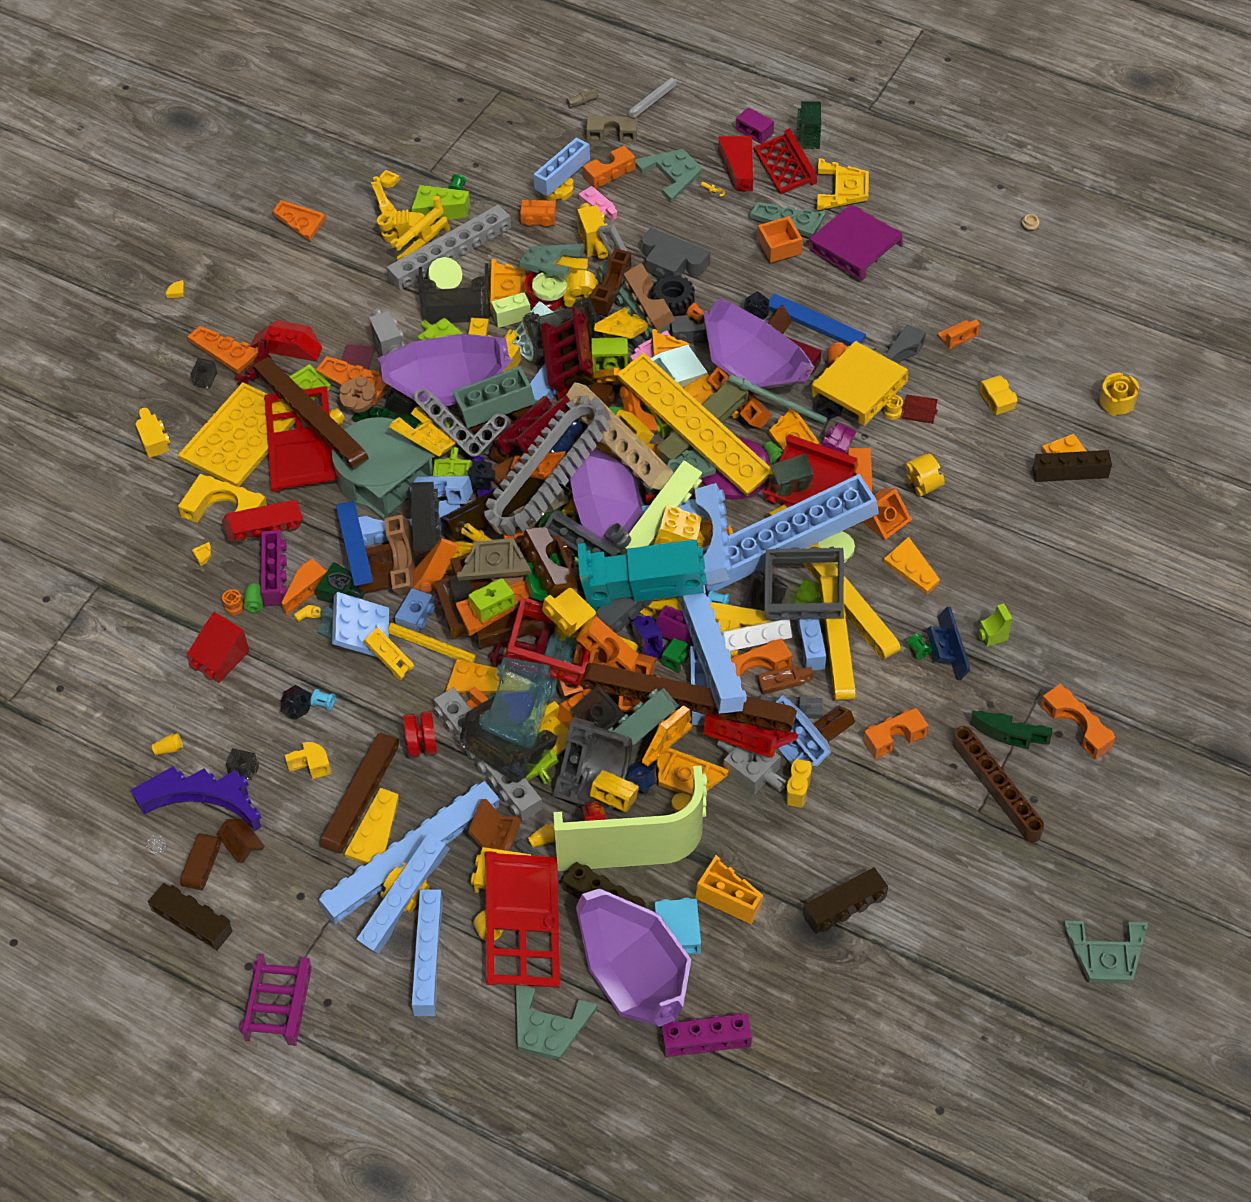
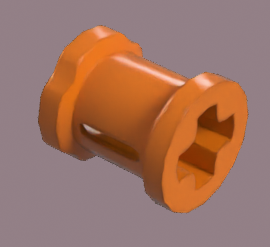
[686,303,708,325]

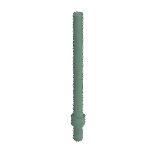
[727,374,827,424]

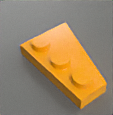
[883,537,940,595]

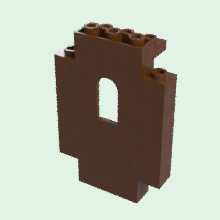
[434,535,585,649]

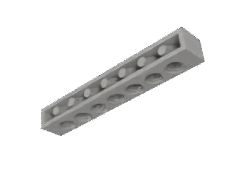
[387,205,511,291]
[433,687,542,821]

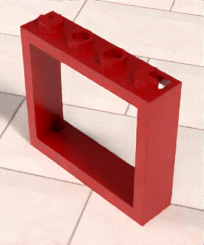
[503,597,589,685]

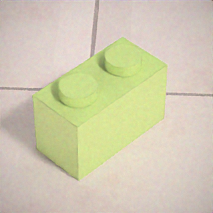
[491,292,531,328]

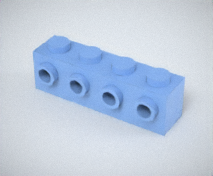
[533,138,590,196]

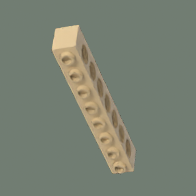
[566,382,674,490]

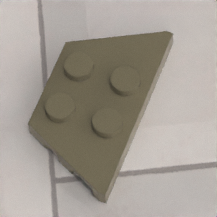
[457,538,532,581]

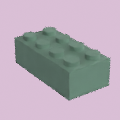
[452,366,536,428]

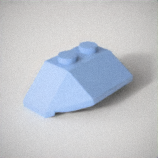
[776,695,831,767]

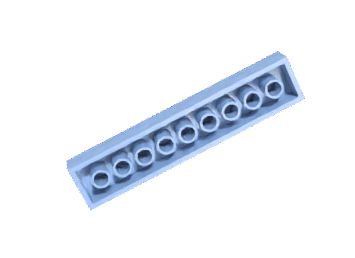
[702,474,879,594]

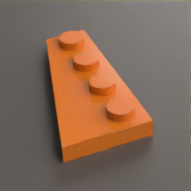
[187,326,258,374]
[316,356,390,406]
[456,580,534,636]

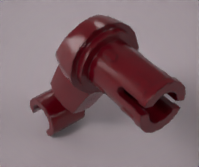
[235,339,272,385]

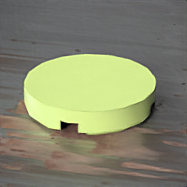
[428,257,462,292]
[532,272,567,301]
[818,531,855,564]

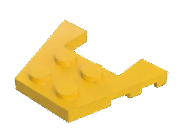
[817,158,869,210]
[389,406,457,457]

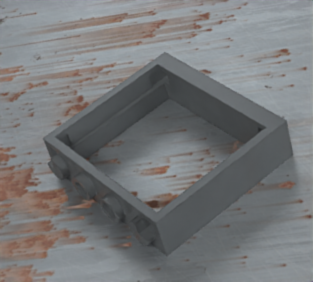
[765,546,844,620]

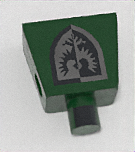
[315,562,365,604]

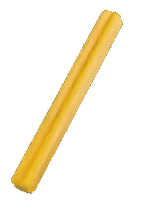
[388,623,476,663]

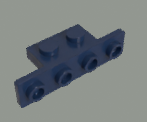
[926,606,970,680]

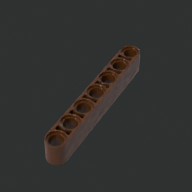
[953,726,1044,842]
[320,732,399,854]

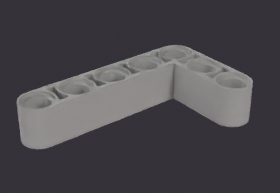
[414,388,511,457]

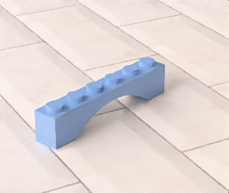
[695,483,732,585]
[358,500,460,546]
[357,833,450,954]
[412,890,443,1016]

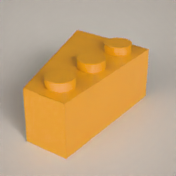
[695,855,763,925]

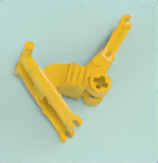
[371,176,450,261]

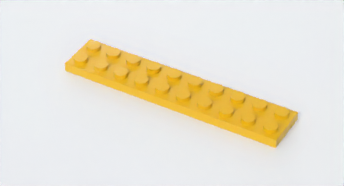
[617,352,773,496]

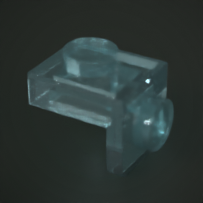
[317,606,333,639]

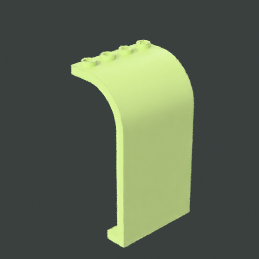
[554,766,707,871]

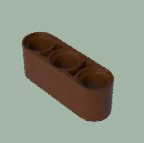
[181,833,221,891]

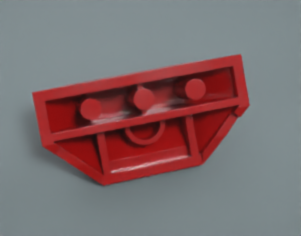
[250,320,322,362]

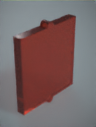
[902,394,938,424]

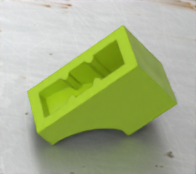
[978,603,1013,647]

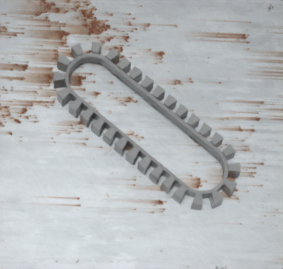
[484,396,611,536]

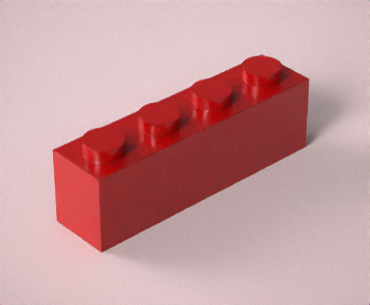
[222,500,304,542]

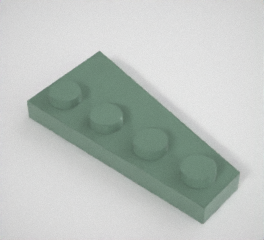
[750,202,826,238]
[641,449,716,494]

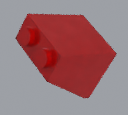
[187,611,250,683]

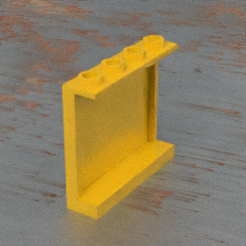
[811,341,908,426]

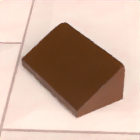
[768,305,792,334]
[813,705,855,742]

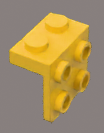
[654,505,702,545]
[542,588,596,637]
[524,701,569,756]

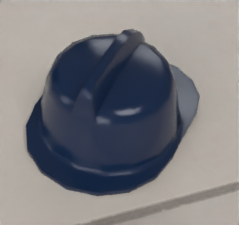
[625,760,657,794]

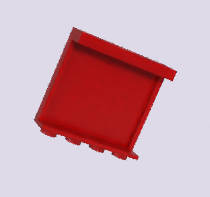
[763,434,858,508]

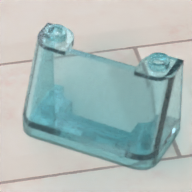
[479,657,552,749]

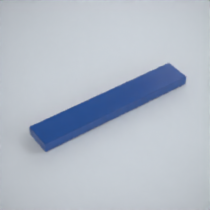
[769,293,866,346]
[336,501,373,586]

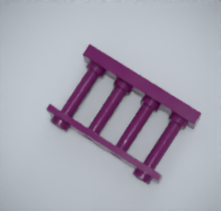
[240,954,312,1046]

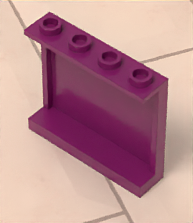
[809,204,903,281]

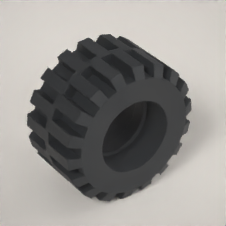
[651,274,695,316]

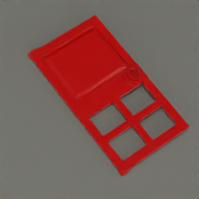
[264,386,336,492]
[484,851,560,988]

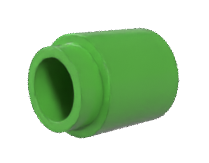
[244,583,263,613]

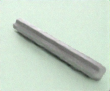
[628,77,677,119]

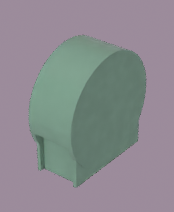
[332,417,434,519]

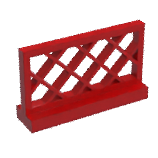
[754,128,818,194]
[704,714,798,758]

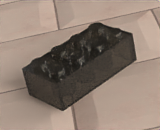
[411,482,441,567]

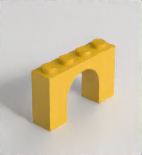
[178,474,267,540]

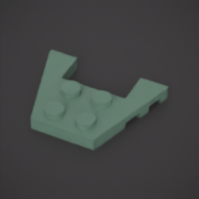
[635,149,703,203]
[520,244,584,280]
[1064,921,1148,983]
[516,985,597,1061]

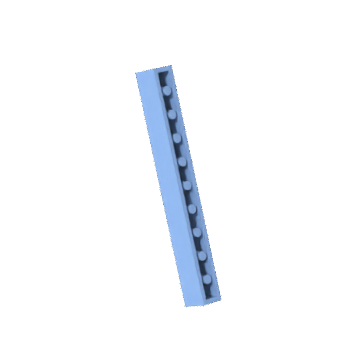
[676,585,747,714]
[319,781,499,925]

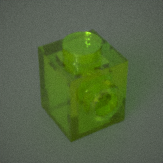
[795,580,822,603]

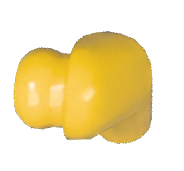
[293,605,322,622]

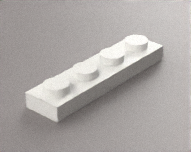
[720,620,792,651]

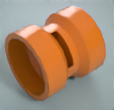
[222,589,244,616]

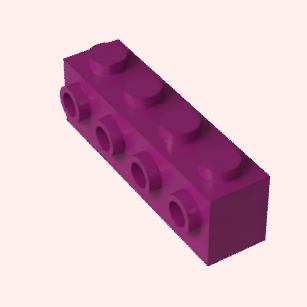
[261,530,287,606]
[662,1013,752,1058]

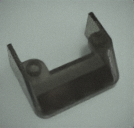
[419,263,491,324]

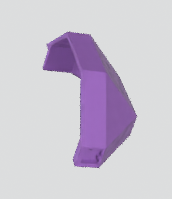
[703,297,815,389]
[378,334,512,408]
[570,447,644,545]
[576,889,692,1027]

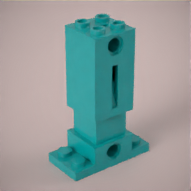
[578,539,707,611]

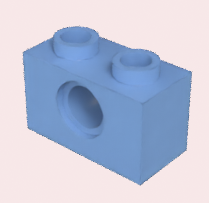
[395,588,435,632]

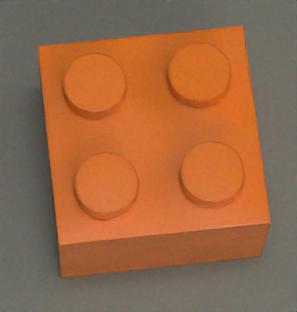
[757,216,803,263]

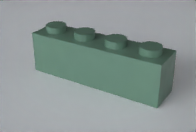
[609,688,679,746]

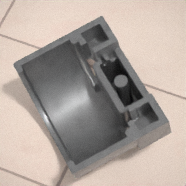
[553,717,632,813]

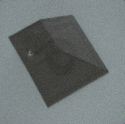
[740,571,788,621]
[570,684,625,730]

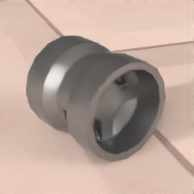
[605,523,631,549]

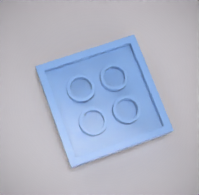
[332,592,389,657]

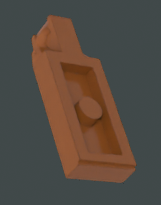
[758,665,814,695]

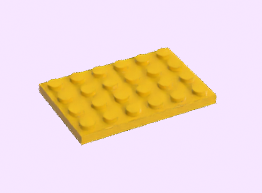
[178,382,296,487]

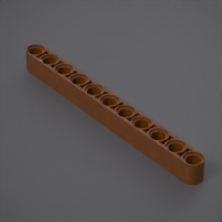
[253,357,369,469]
[581,663,797,732]

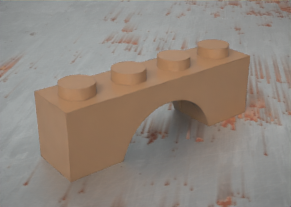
[624,263,675,330]
[384,515,417,596]

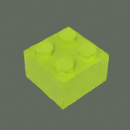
[592,337,628,372]

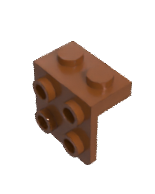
[469,799,521,851]

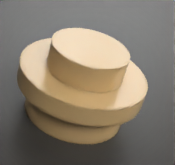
[1022,214,1039,230]

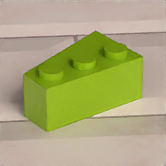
[412,185,470,220]

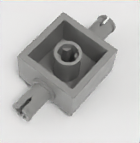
[369,309,405,357]
[717,740,787,795]

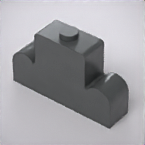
[642,227,710,278]

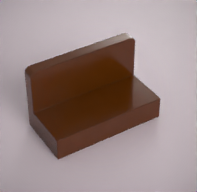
[217,819,265,863]

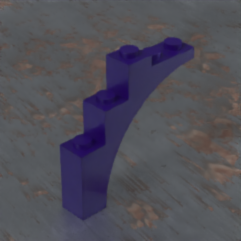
[131,766,262,831]

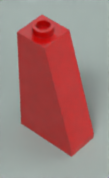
[718,136,753,191]

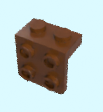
[359,544,394,593]

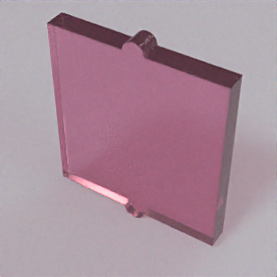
[341,344,375,370]

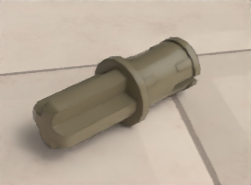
[566,89,599,108]

